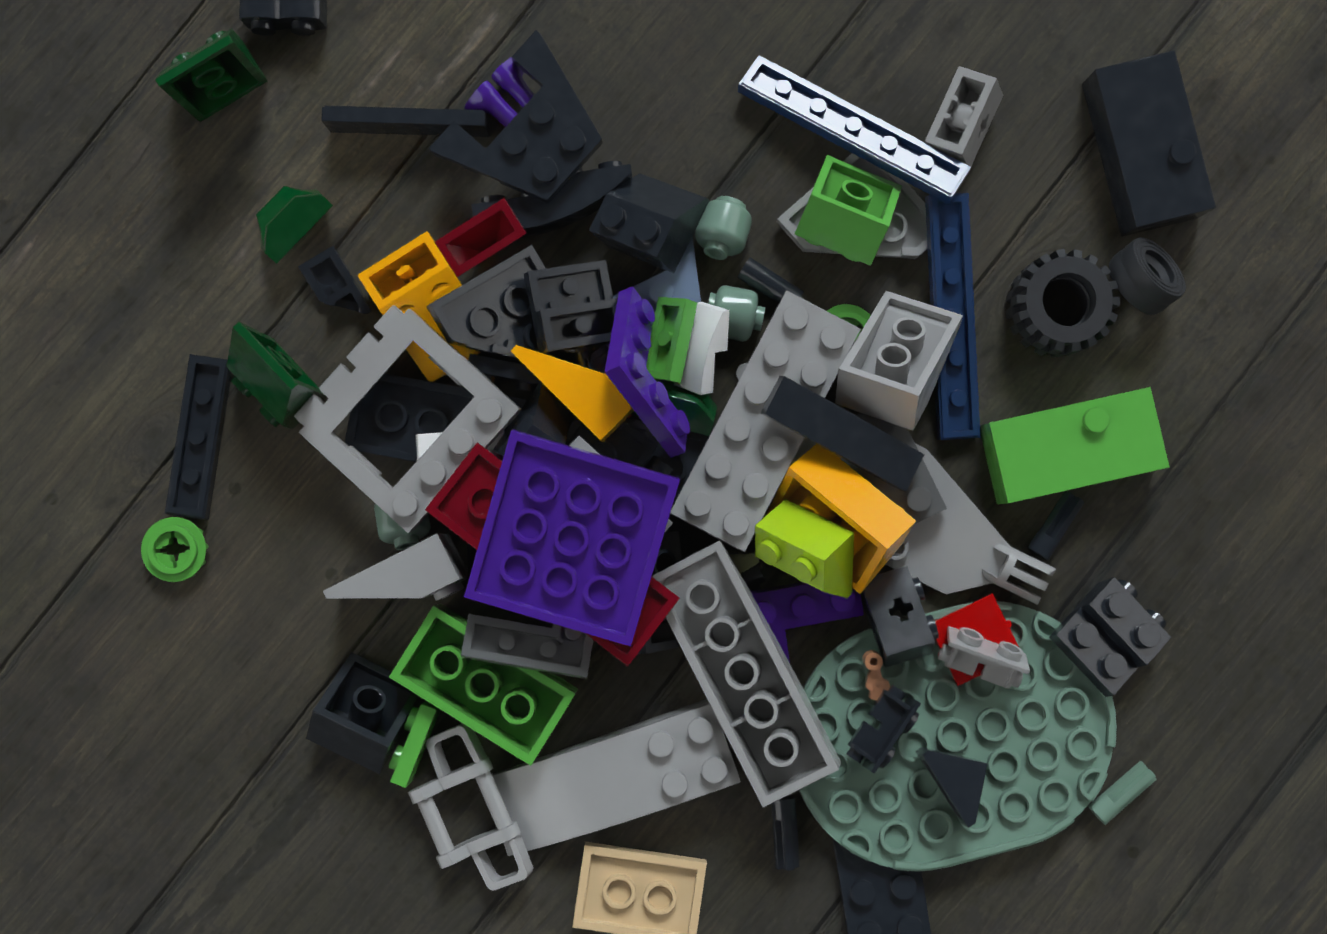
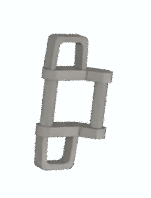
[408,723,533,891]

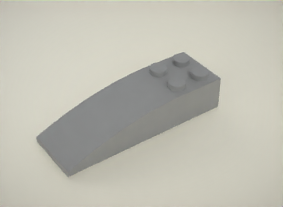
[652,540,841,807]
[492,699,741,856]

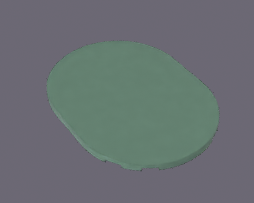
[799,601,1117,871]

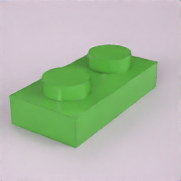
[647,297,698,383]
[389,701,441,788]

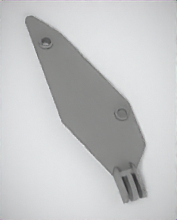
[736,363,1056,605]

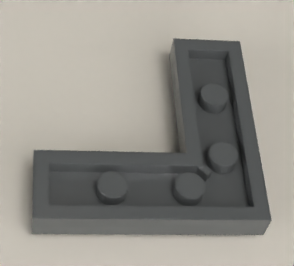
[461,614,593,679]

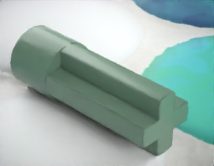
[1088,761,1157,825]

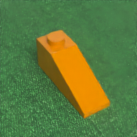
[511,345,634,442]

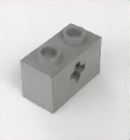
[925,66,1003,167]

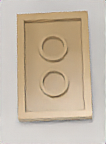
[572,842,707,934]

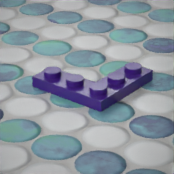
[605,286,690,458]
[750,582,864,663]

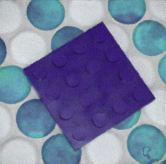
[464,429,680,646]

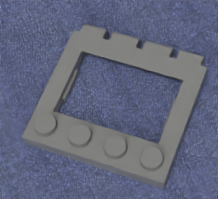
[294,305,522,533]

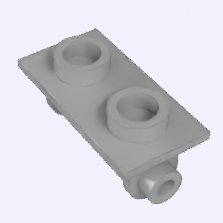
[938,626,1030,689]

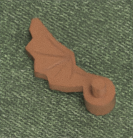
[862,650,890,701]

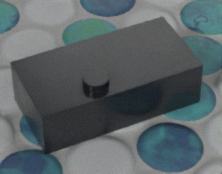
[1082,50,1216,237]

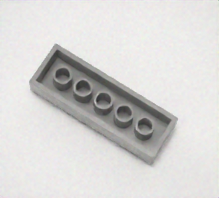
[670,290,861,552]

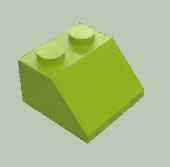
[755,499,854,598]

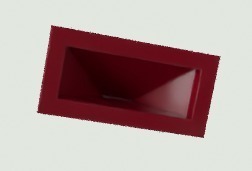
[435,198,526,277]

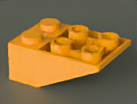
[357,231,481,382]

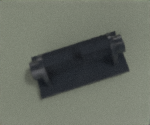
[846,685,921,774]

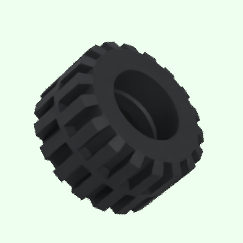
[1006,249,1120,357]

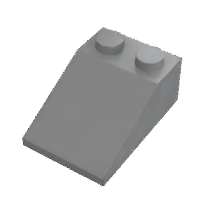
[835,291,963,431]
[323,534,467,601]

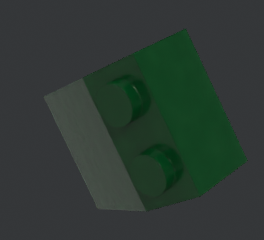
[155,28,268,122]
[227,322,327,429]

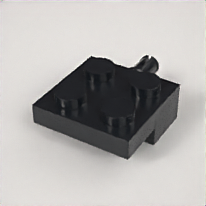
[524,260,618,370]

